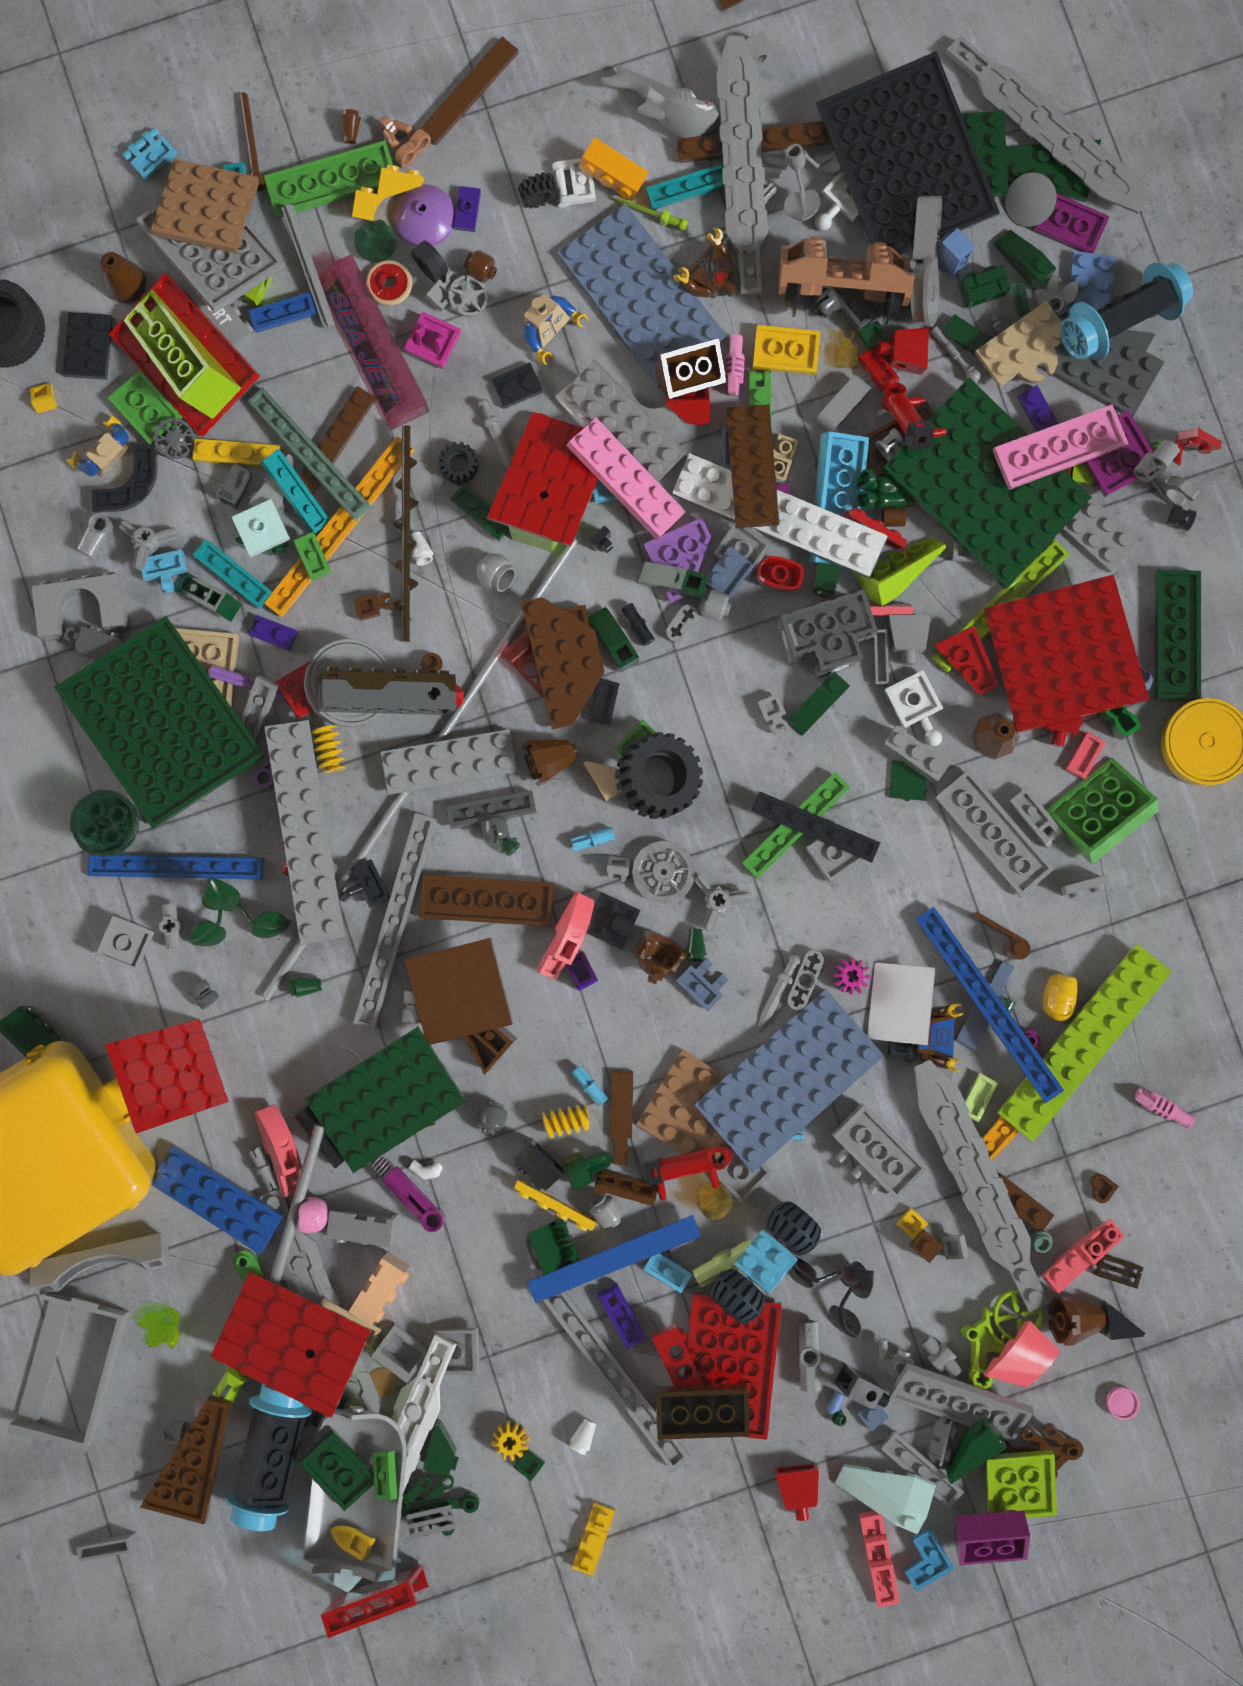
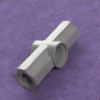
[798,1320,820,1392]

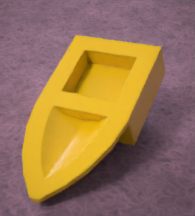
[330,1525,376,1561]

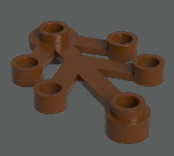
[998,1423,1084,1479]

